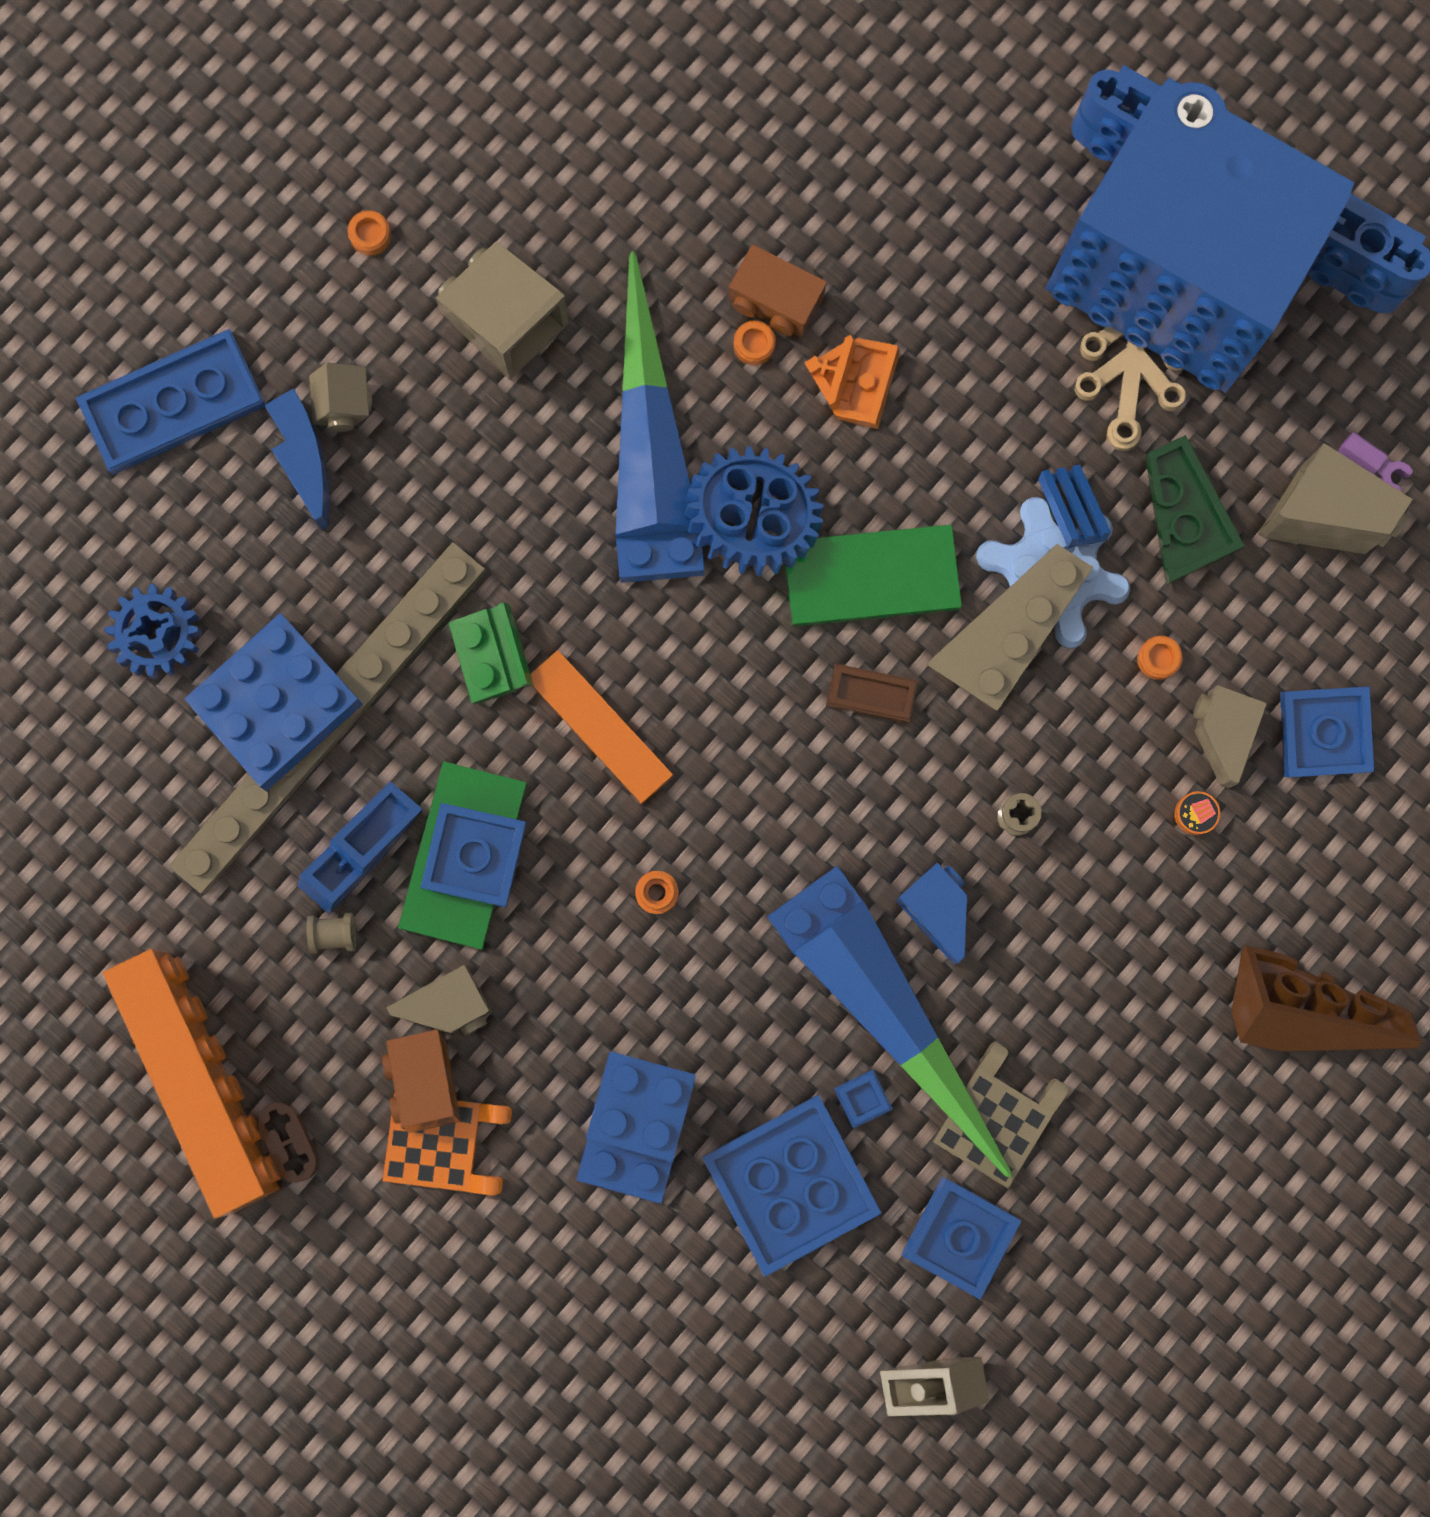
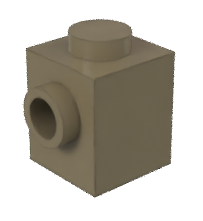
[309,363,372,432]

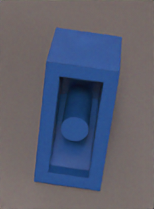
[895,863,967,965]

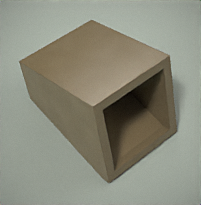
[436,241,569,381]
[1258,443,1413,554]

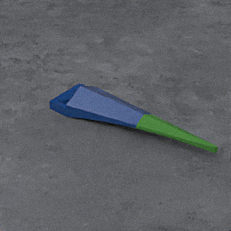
[616,251,704,583]
[766,866,1011,1178]

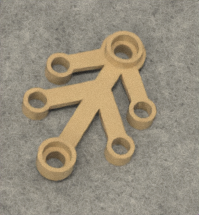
[1075,326,1186,451]

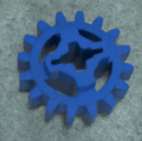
[104,584,202,679]

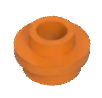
[635,871,679,914]

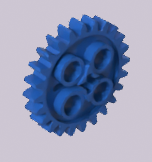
[684,446,823,576]

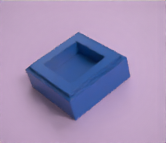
[834,1070,892,1129]

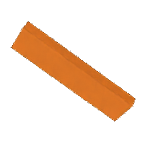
[530,650,673,805]

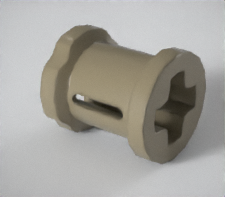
[997,793,1042,836]
[306,912,356,954]

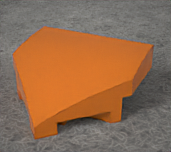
[804,335,900,429]

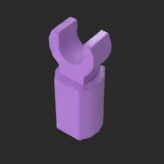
[1337,431,1413,491]

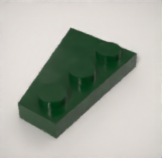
[1145,435,1244,586]

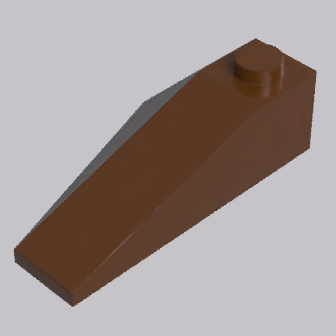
[1231,945,1422,1051]

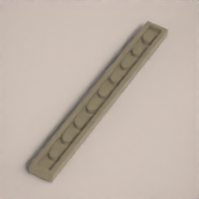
[169,542,486,895]

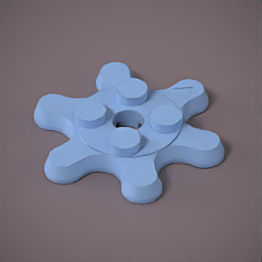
[976,497,1130,648]

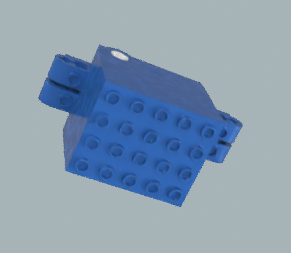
[1045,65,1430,393]

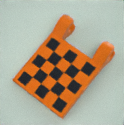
[382,1093,512,1196]

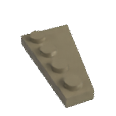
[926,544,1093,711]

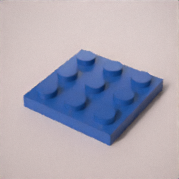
[184,613,363,791]
[702,1095,882,1277]

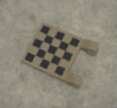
[933,1042,1069,1188]

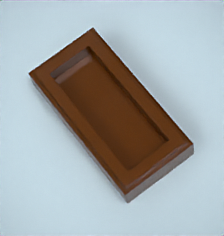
[826,663,918,724]

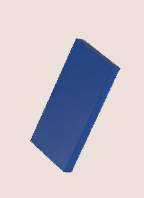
[75,328,266,476]

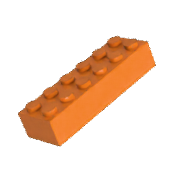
[102,949,281,1219]

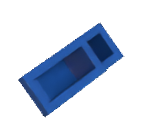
[264,388,330,530]
[298,781,422,915]

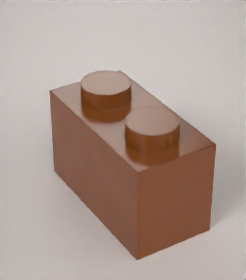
[728,244,827,338]
[382,1029,461,1133]

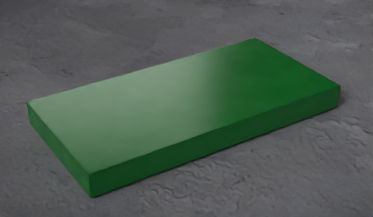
[785,524,962,627]
[398,761,527,950]

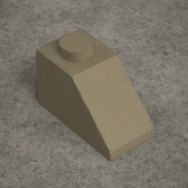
[1193,685,1267,789]
[386,965,493,1037]
[880,1357,990,1416]

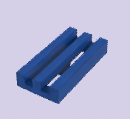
[1038,465,1111,548]

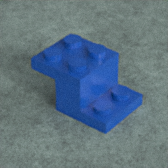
[576,1051,696,1204]

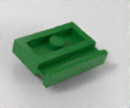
[449,602,533,704]

